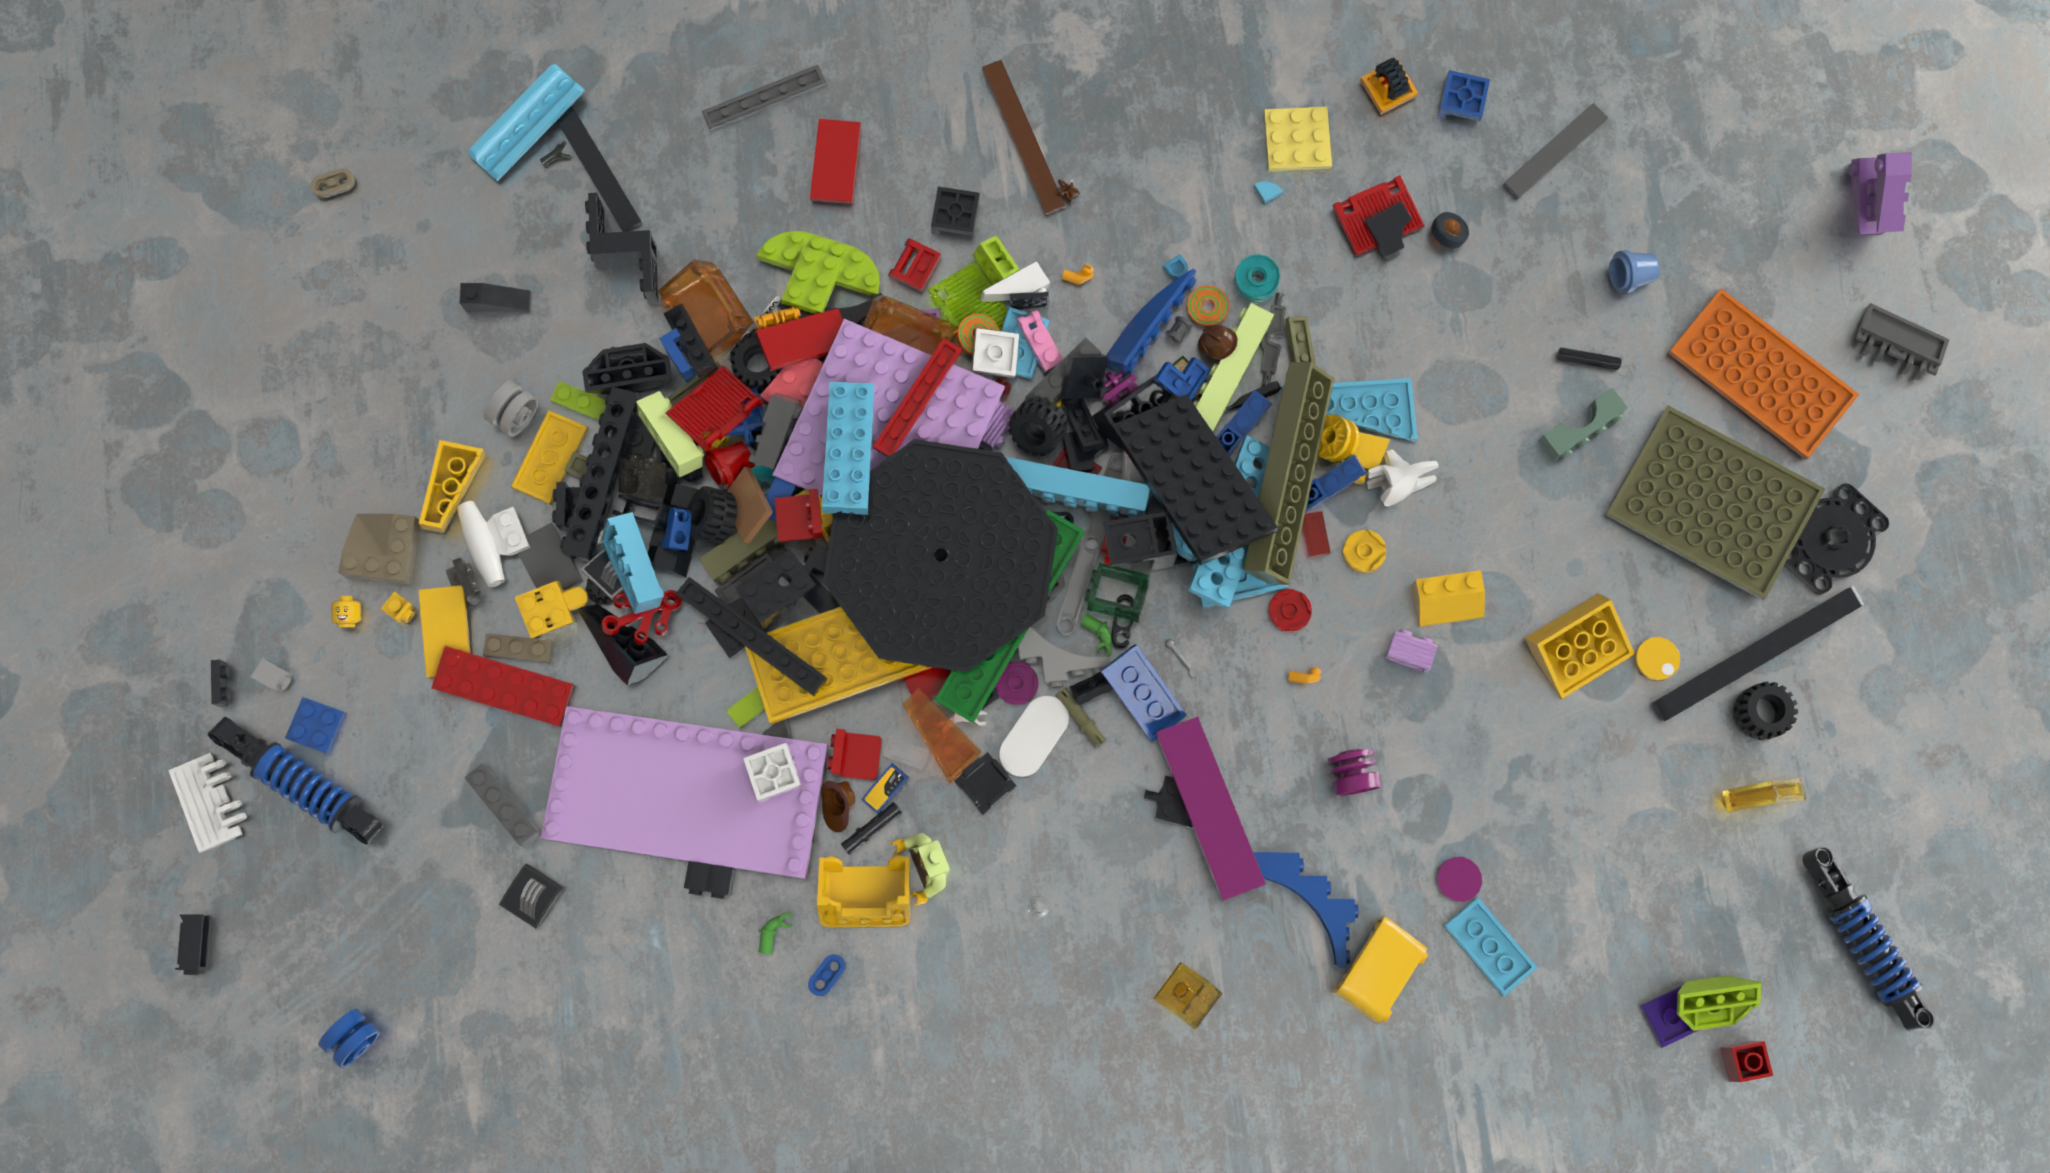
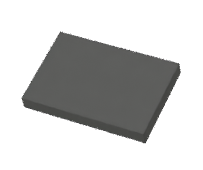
[518,522,582,590]

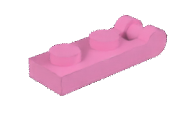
[1017,310,1063,373]

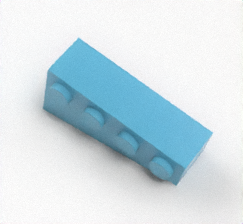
[601,512,664,614]

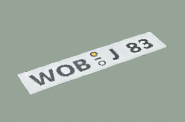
[724,296,781,360]

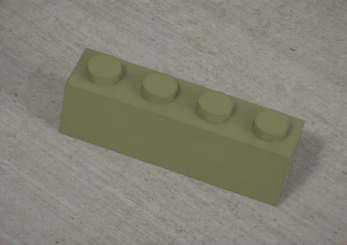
[699,519,782,585]

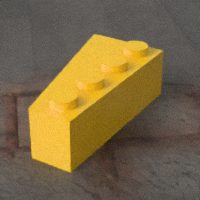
[419,440,486,534]

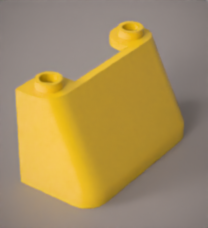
[817,855,910,928]
[1331,916,1428,1024]

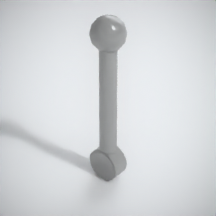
[1165,639,1198,677]

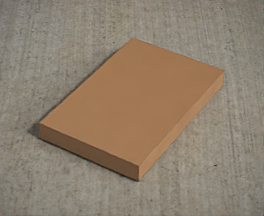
[727,467,773,544]

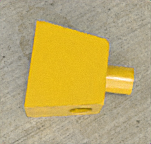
[1352,432,1390,484]

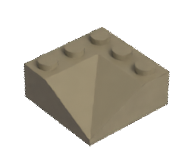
[338,514,421,586]

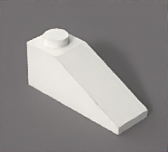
[980,261,1050,302]

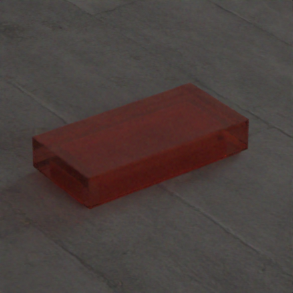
[1302,511,1331,558]

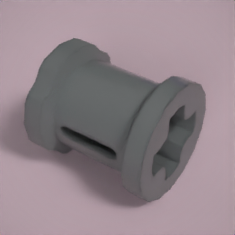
[1165,316,1193,345]

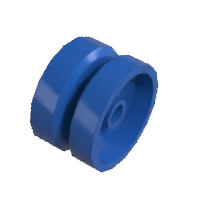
[318,1009,380,1068]

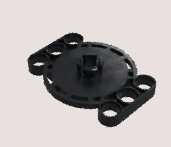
[1784,483,1889,595]

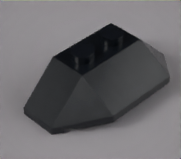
[582,343,672,395]

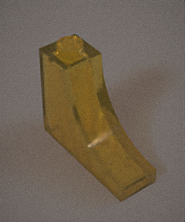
[1722,778,1807,813]

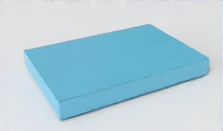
[1001,307,1049,381]

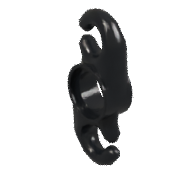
[1111,594,1135,648]

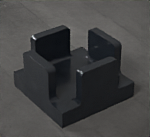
[954,752,1017,815]

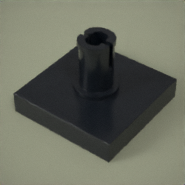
[1061,354,1108,399]

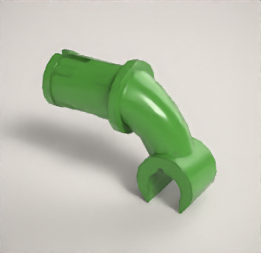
[1080,613,1112,657]
[758,912,794,954]

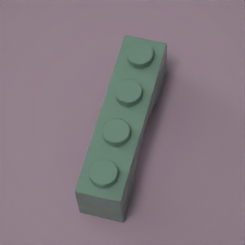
[1538,388,1628,461]

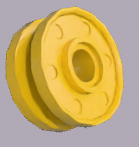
[1318,414,1360,463]

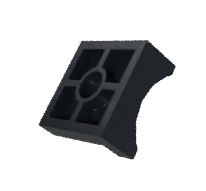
[931,186,980,236]

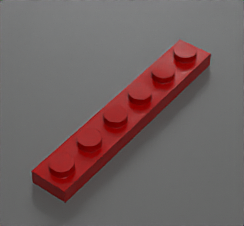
[873,338,962,457]

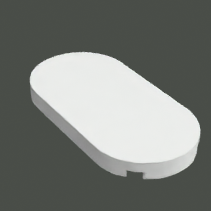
[999,696,1069,777]

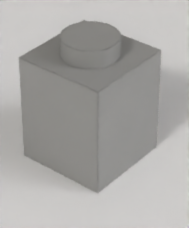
[251,658,292,693]

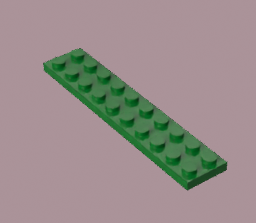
[934,509,1086,724]

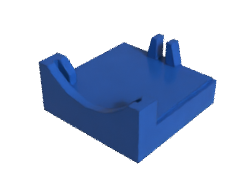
[1437,70,1490,121]
[659,328,697,384]

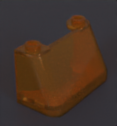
[658,259,754,358]
[863,295,959,355]

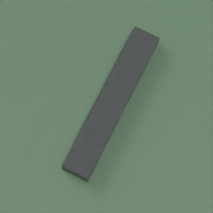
[702,65,827,132]
[1503,103,1608,200]

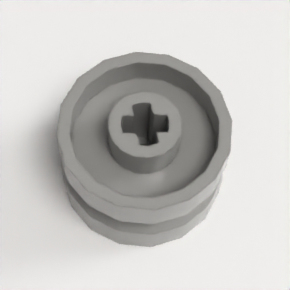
[484,380,539,437]

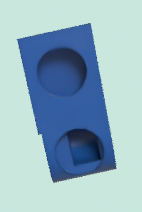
[661,507,691,551]

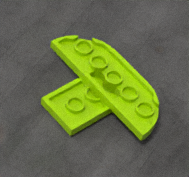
[756,231,880,314]

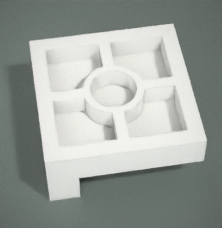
[743,743,801,803]

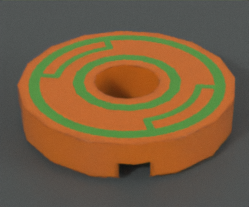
[1186,285,1229,328]
[957,313,999,356]

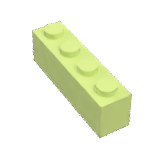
[636,391,704,477]

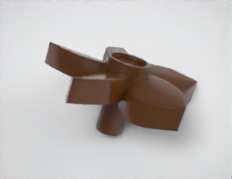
[1057,179,1080,203]

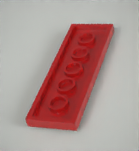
[431,646,574,727]

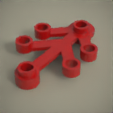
[602,590,682,644]

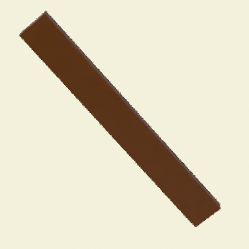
[982,60,1065,216]

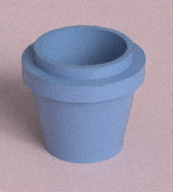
[1609,250,1660,294]

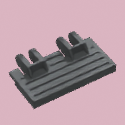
[1855,303,1949,381]

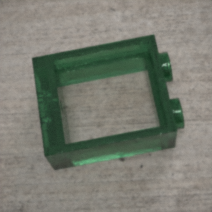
[1085,562,1150,623]

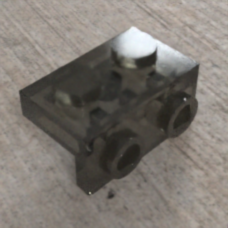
[446,557,482,608]

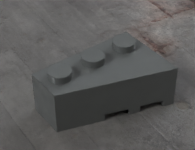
[748,393,803,469]

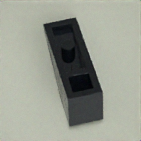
[459,283,531,312]

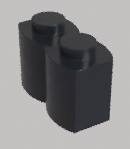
[684,861,735,899]

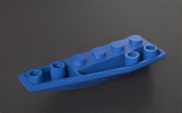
[1106,269,1197,379]

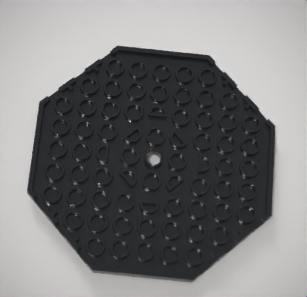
[823,439,1058,673]

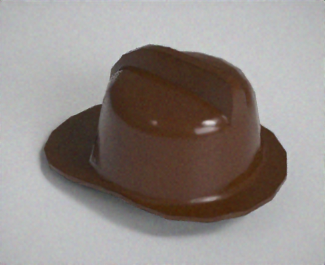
[1198,324,1238,360]
[821,781,855,832]

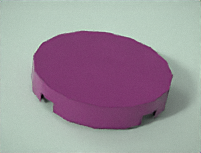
[995,661,1039,706]
[1436,857,1482,902]

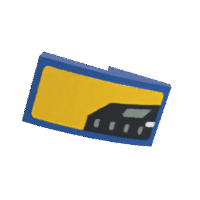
[861,763,909,814]

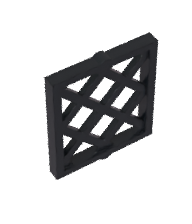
[1009,292,1050,310]

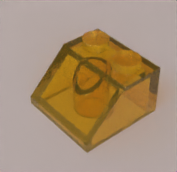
[1153,962,1223,1030]

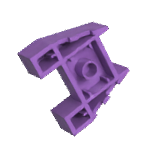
[1849,152,1912,234]

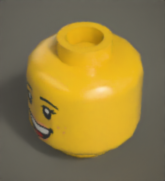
[331,596,361,627]

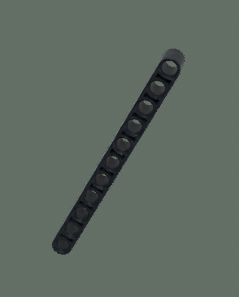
[1652,585,1866,722]

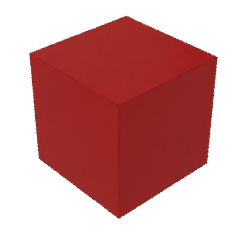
[1720,1041,1774,1083]

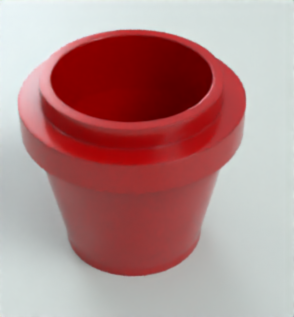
[704,441,755,489]

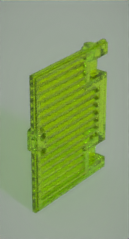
[927,261,1007,335]

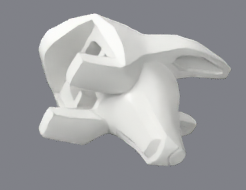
[1366,450,1439,507]

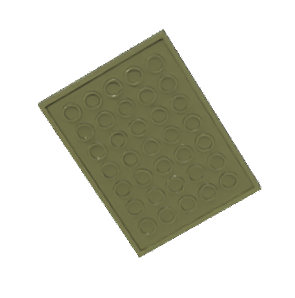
[1606,405,1825,601]

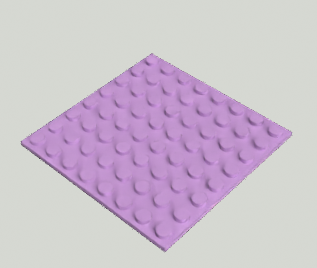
[773,319,1005,497]

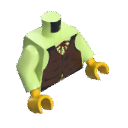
[890,833,950,906]

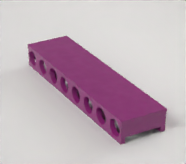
[1156,716,1266,902]

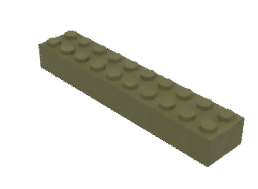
[1243,362,1334,585]

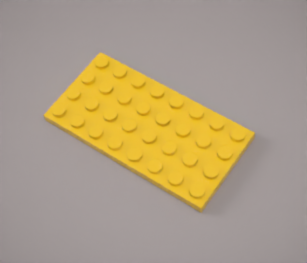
[745,607,932,724]

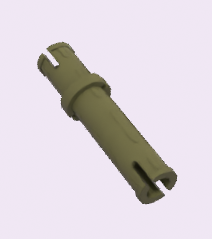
[1055,687,1107,748]

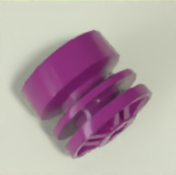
[1327,749,1382,797]

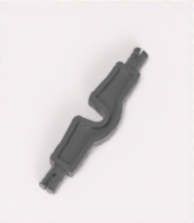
[1260,293,1286,386]

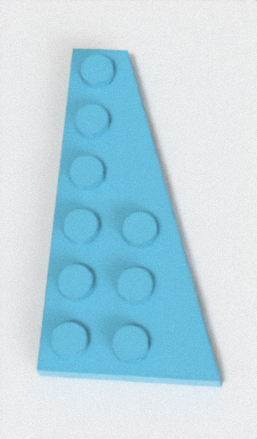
[1282,378,1418,442]

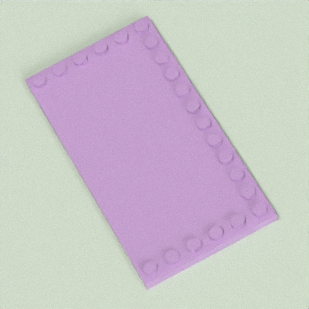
[541,706,829,879]

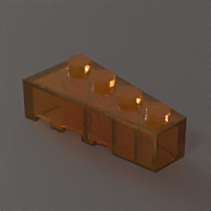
[902,687,982,783]

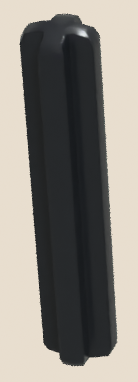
[1557,347,1622,370]

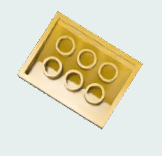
[1525,593,1635,699]

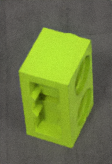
[972,235,1020,285]

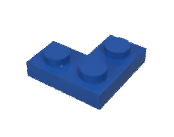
[1154,357,1211,401]

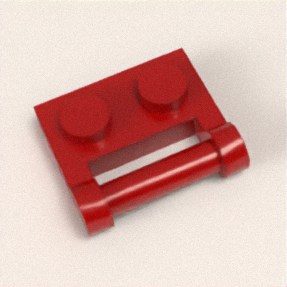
[888,238,941,292]

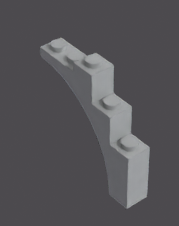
[1019,627,1110,687]

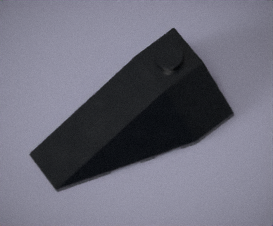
[1092,375,1172,451]
[579,604,668,685]

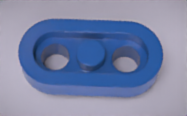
[808,954,846,996]

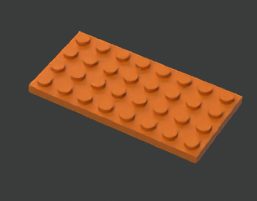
[1668,288,1859,460]

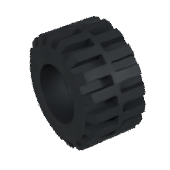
[730,333,784,393]
[1008,396,1069,456]
[688,486,737,546]
[1734,681,1798,740]

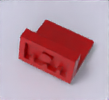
[775,489,823,542]

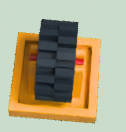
[1360,57,1418,115]

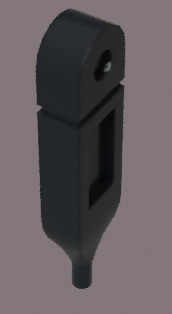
[1226,381,1282,411]

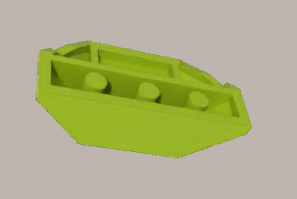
[1677,976,1762,1031]

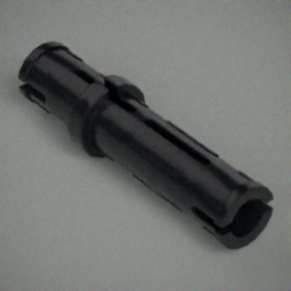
[841,802,902,855]

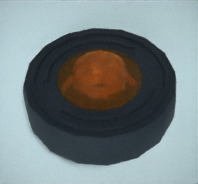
[1431,212,1469,249]

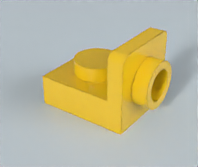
[380,591,417,625]

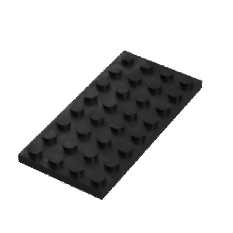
[1111,394,1278,566]

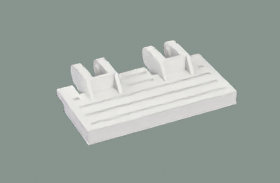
[168,752,247,853]

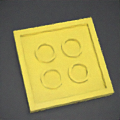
[1264,107,1332,172]

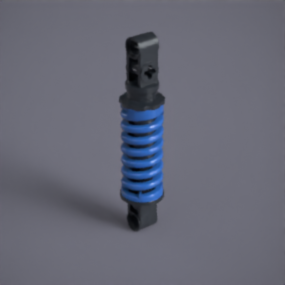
[207,717,383,845]
[1802,846,1934,1032]

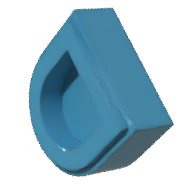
[1163,254,1188,280]

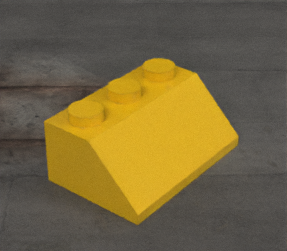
[1411,570,1485,627]

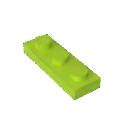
[550,381,618,421]

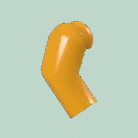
[1062,264,1093,285]
[1288,667,1321,684]

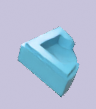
[1254,182,1283,204]

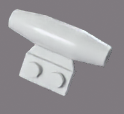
[457,501,531,587]

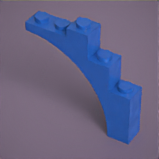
[1253,852,1359,969]

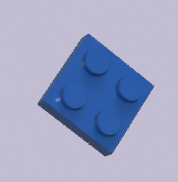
[285,697,346,754]

